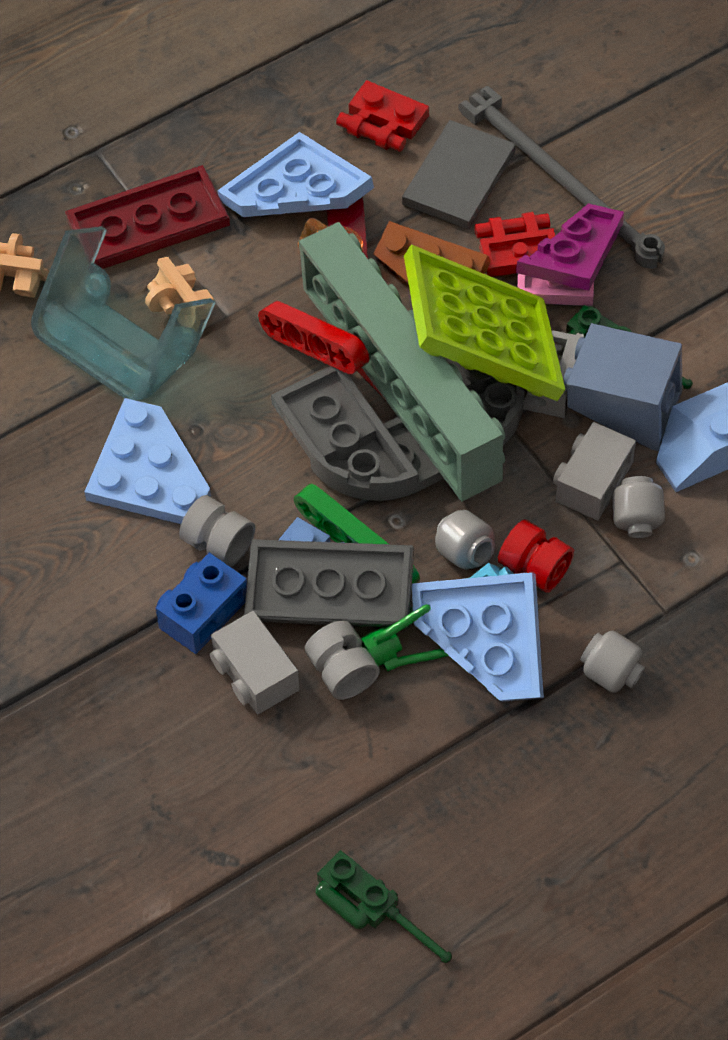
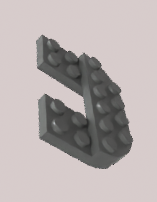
[271,357,524,501]

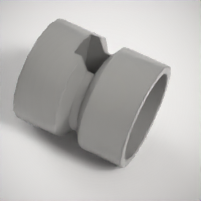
[179,495,256,567]
[305,620,380,700]

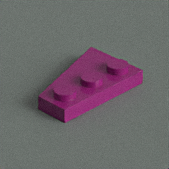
[516,203,624,291]

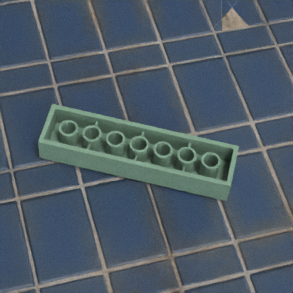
[299,222,505,502]

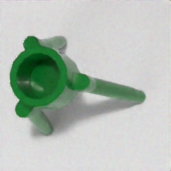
[361,604,449,672]

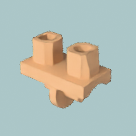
[0,233,49,298]
[145,257,214,332]

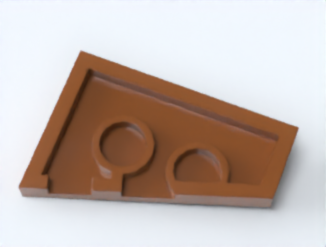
[374,221,491,285]

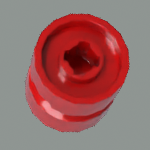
[498,519,575,593]

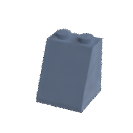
[563,323,682,451]

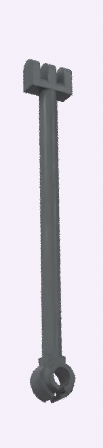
[458,86,665,269]

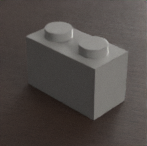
[553,422,636,521]
[210,611,299,715]

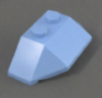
[656,382,728,492]

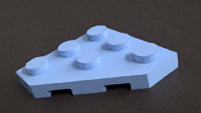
[217,132,374,217]
[85,398,211,524]
[412,572,544,701]

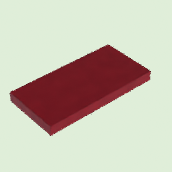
[65,165,230,273]

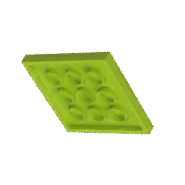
[404,244,565,401]

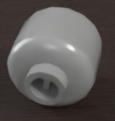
[612,476,666,538]
[435,510,495,570]
[580,631,645,693]

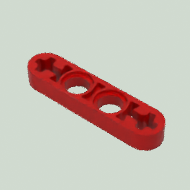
[258,301,370,374]

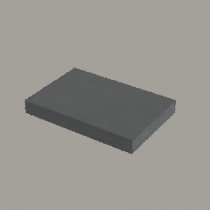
[402,120,516,230]

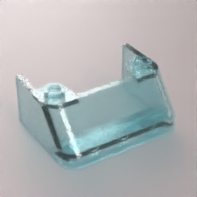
[31,226,216,401]

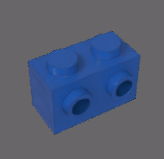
[156,552,247,654]

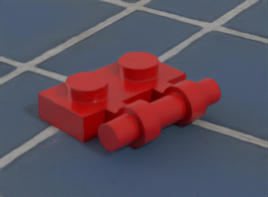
[336,80,429,152]
[474,212,555,277]

